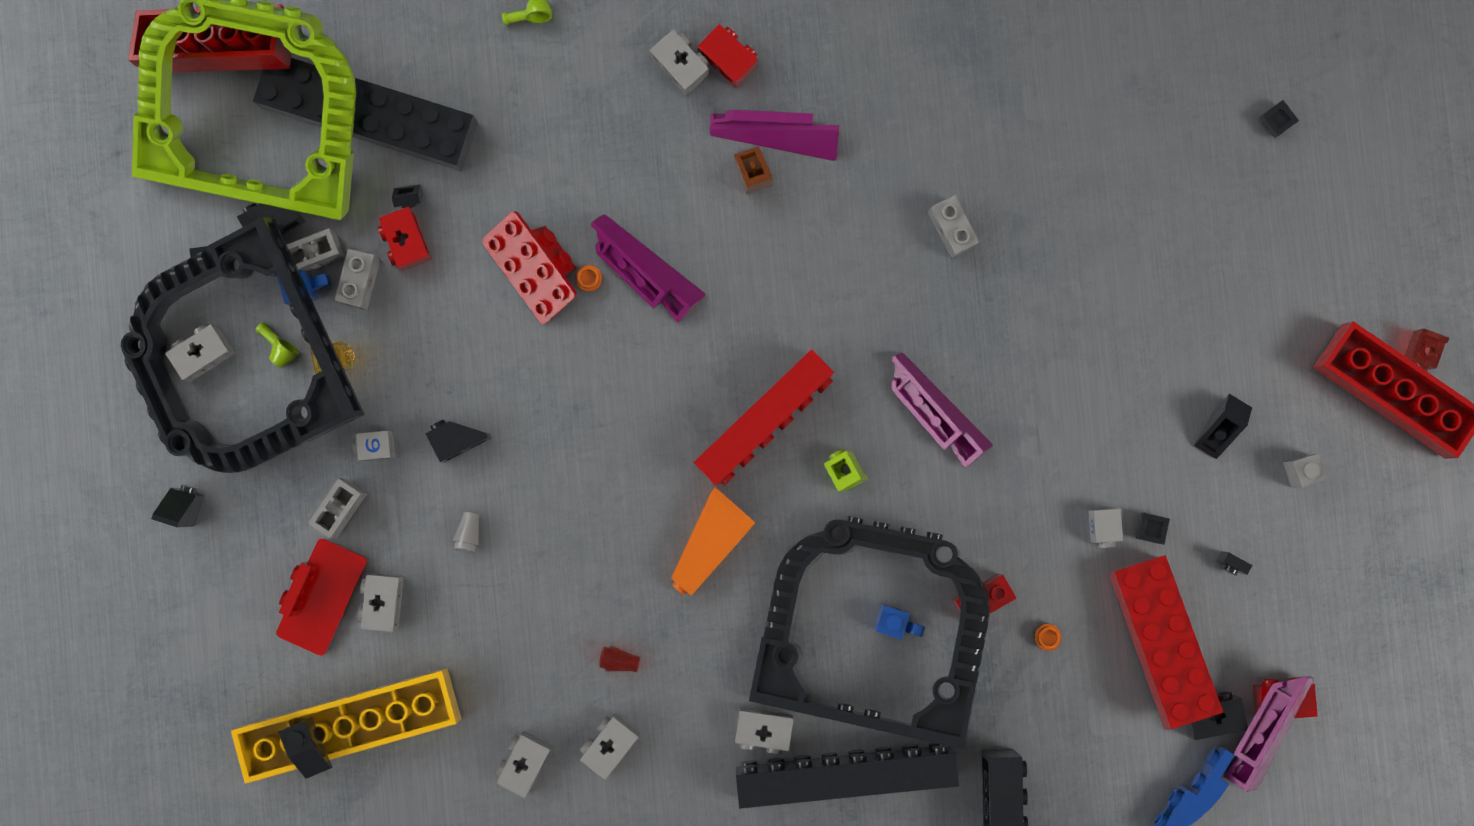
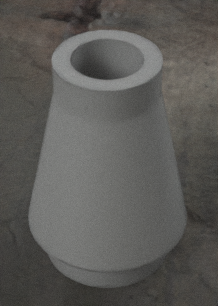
[452,512,480,553]

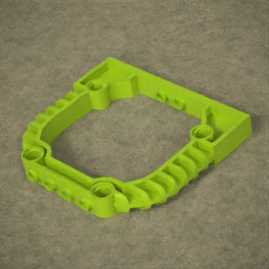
[132,0,356,220]

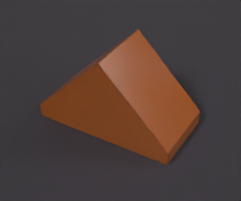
[734,146,772,194]

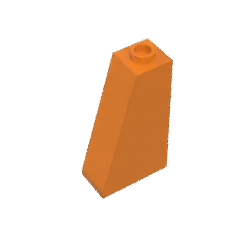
[671,487,756,596]

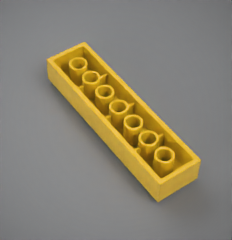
[231,667,462,784]

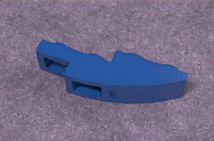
[1153,746,1234,826]

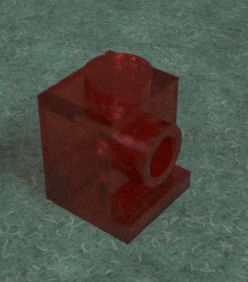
[1405,329,1449,371]

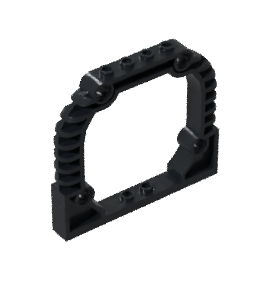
[121,217,365,473]
[749,516,990,749]

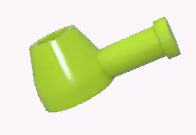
[502,0,552,26]
[255,322,300,368]

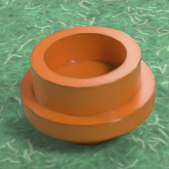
[575,265,602,292]
[1034,624,1062,651]

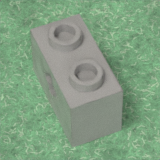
[649,30,709,96]
[928,195,979,259]
[287,229,346,272]
[334,249,381,310]
[165,324,235,382]
[307,478,368,539]
[358,574,404,632]
[735,707,793,754]
[580,714,640,780]
[495,731,552,798]

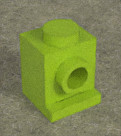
[824,449,868,492]

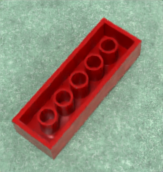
[128,4,292,73]
[1312,321,1474,459]
[693,349,835,486]
[1109,555,1224,730]

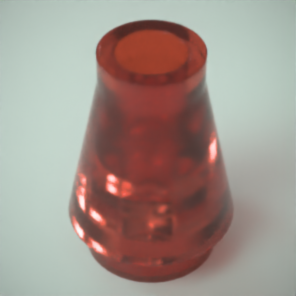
[599,645,640,672]

